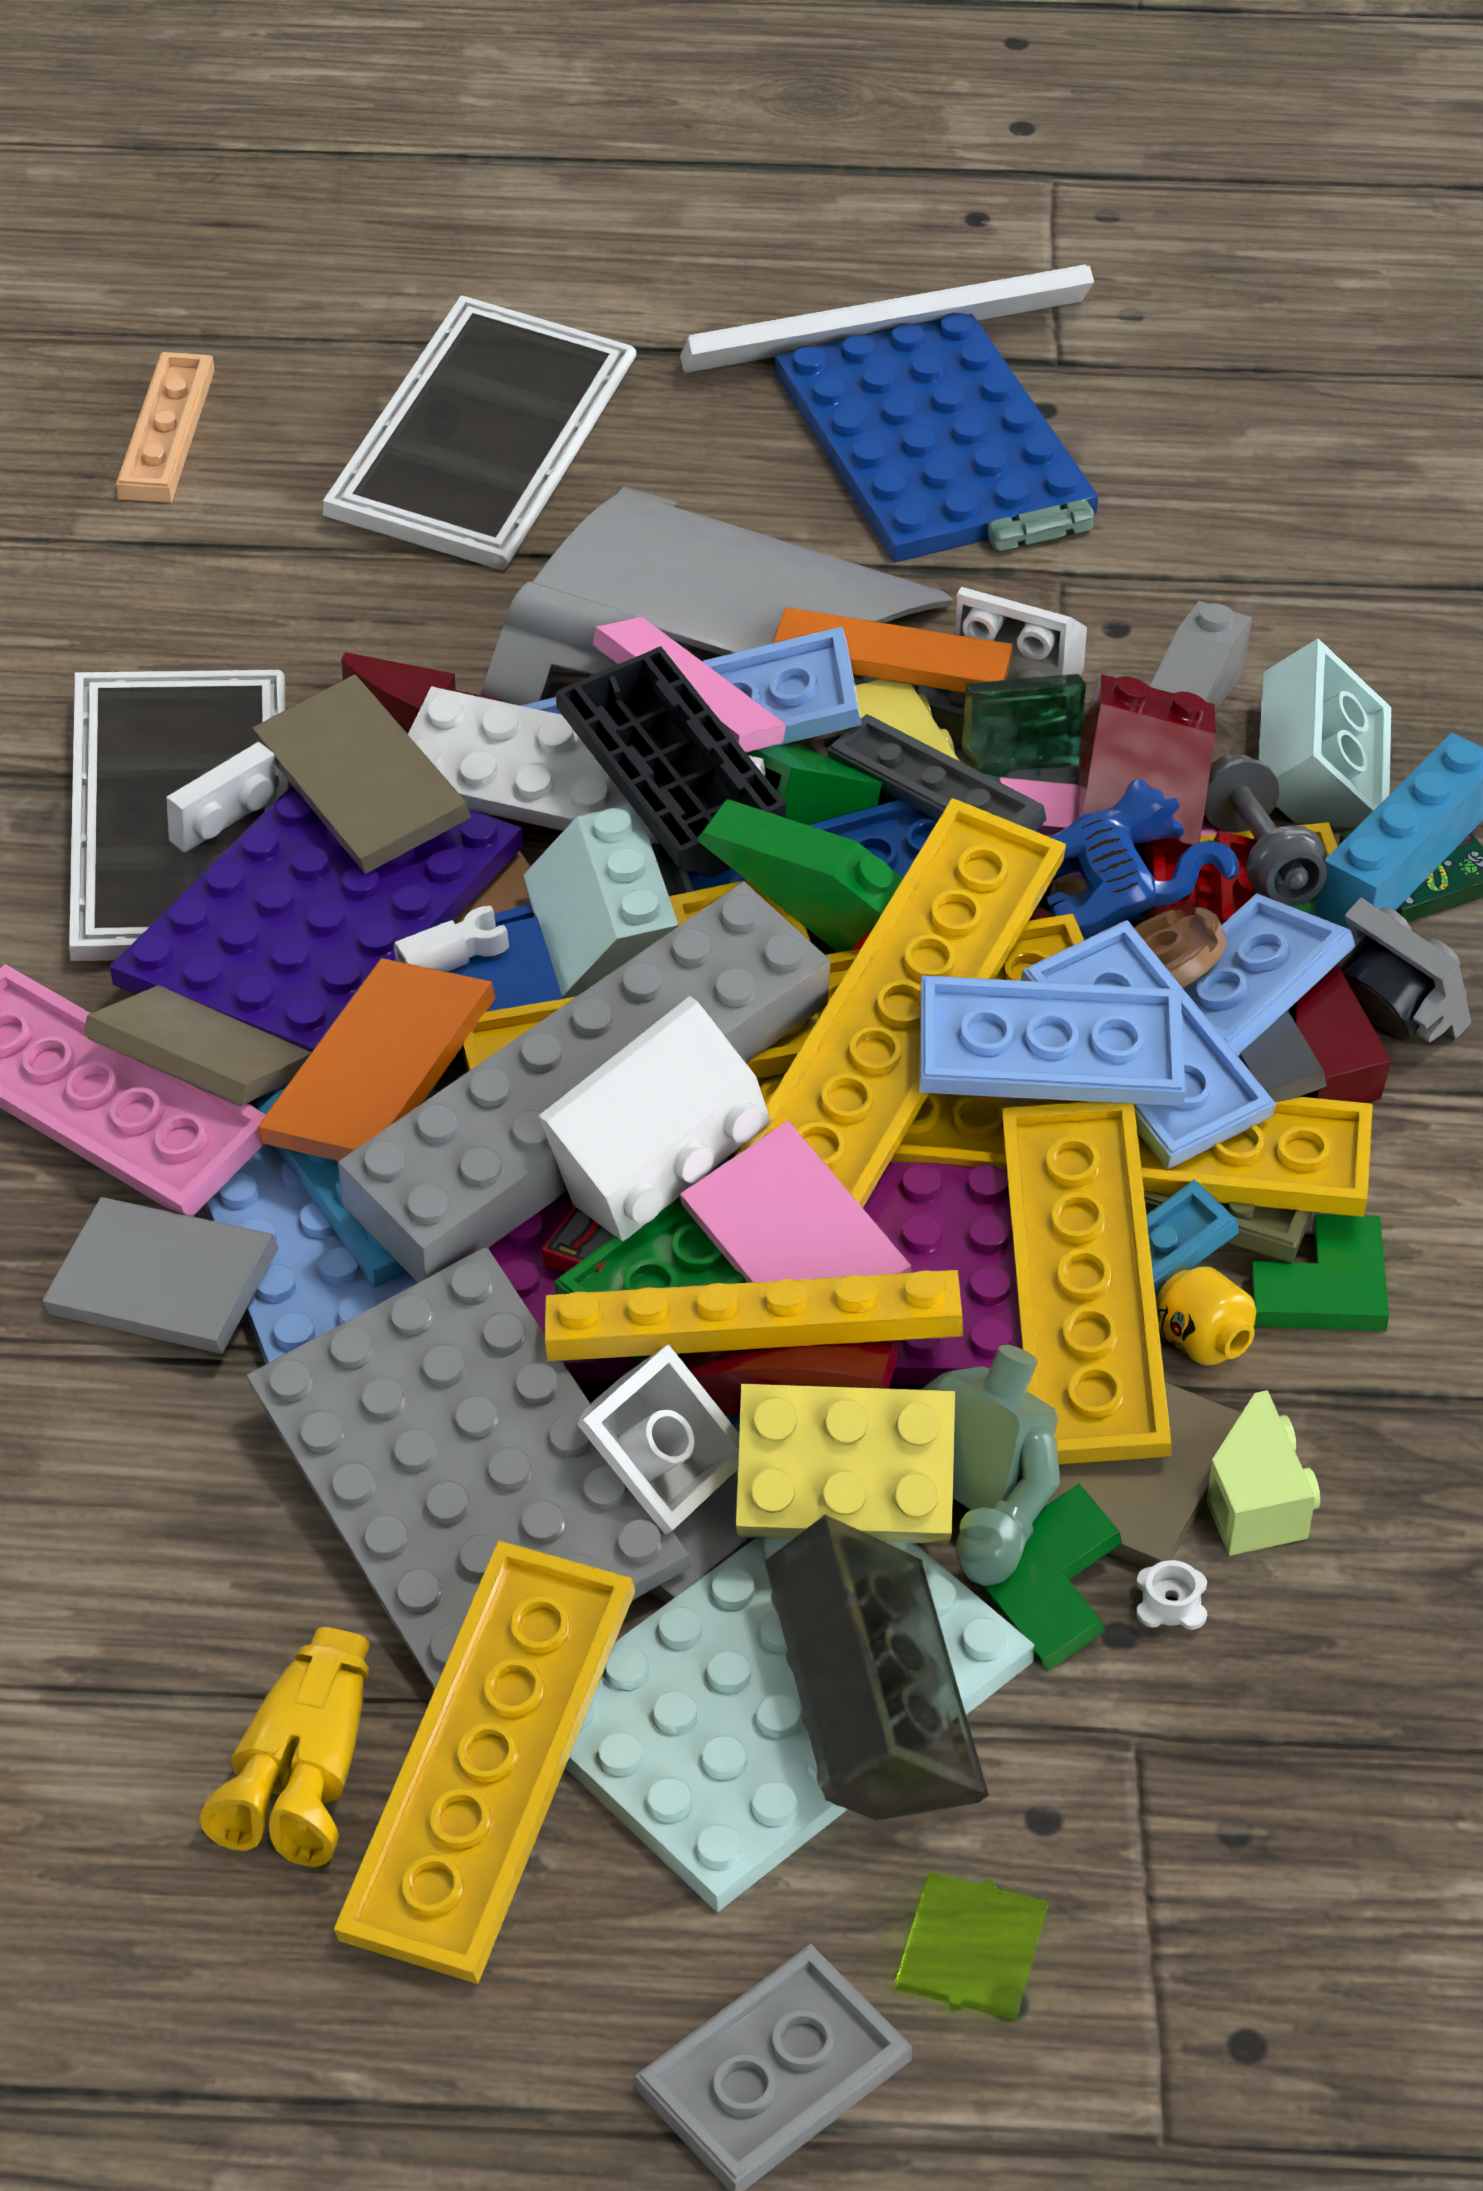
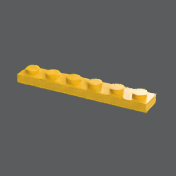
[545,1270,963,1362]

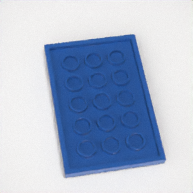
[775,313,1098,563]

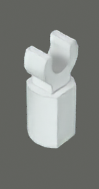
[394,906,509,972]

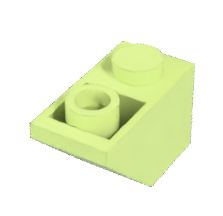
[1206,1390,1320,1556]

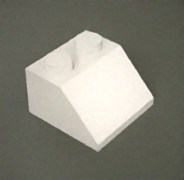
[577,1344,739,1535]

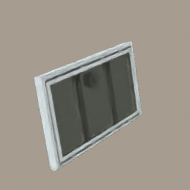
[323,295,637,570]
[69,670,288,961]

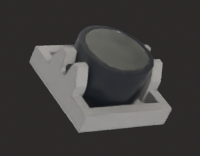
[1338,898,1471,1043]

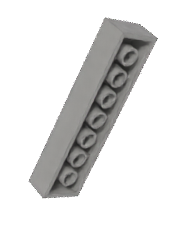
[338,881,830,1283]

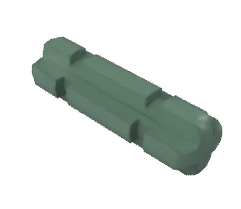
[988,499,1094,553]

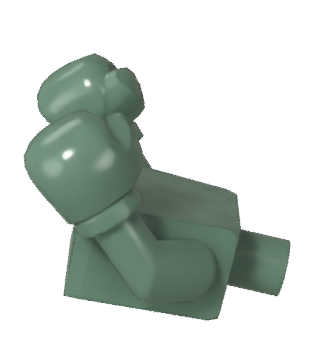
[920,1345,1061,1586]

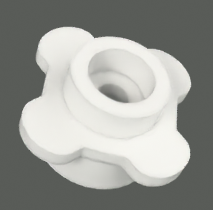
[1136,1560,1207,1630]

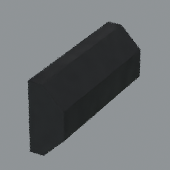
[556,646,786,878]

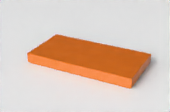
[257,958,496,1161]

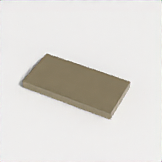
[252,674,471,874]

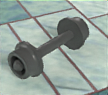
[1204,754,1327,906]

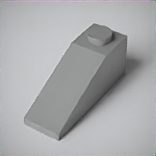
[1150,601,1252,712]

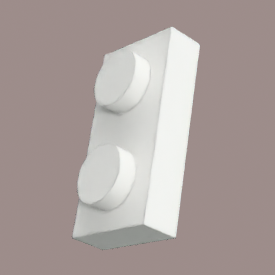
[166,742,276,853]

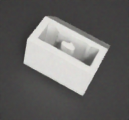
[955,587,1087,709]

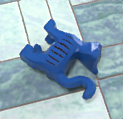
[1033,779,1239,937]

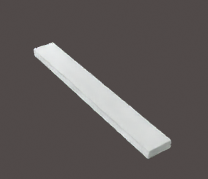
[680,264,1094,373]

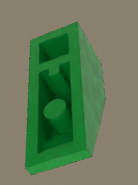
[697,799,903,953]

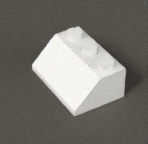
[539,996,771,1241]

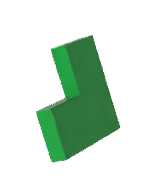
[1250,1214,1389,1331]
[978,1483,1123,1671]

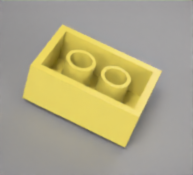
[736,1384,955,1544]

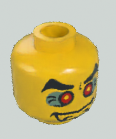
[1156,1266,1256,1366]

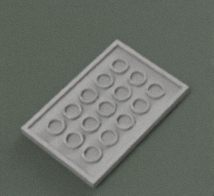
[246,1246,691,1691]

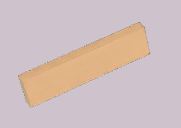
[116,352,215,503]

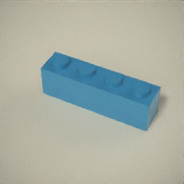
[1314,732,1483,929]

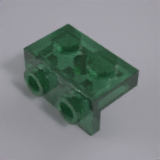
[962,674,1086,777]

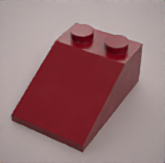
[1079,674,1216,853]

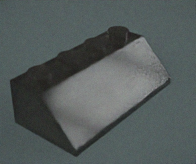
[765,1514,989,1821]

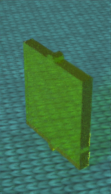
[895,1871,1049,2021]

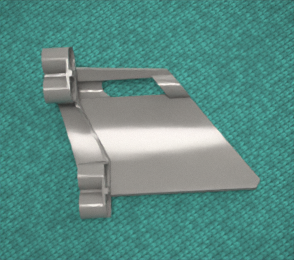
[481,486,953,706]

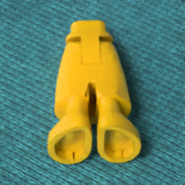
[199,1627,370,1867]

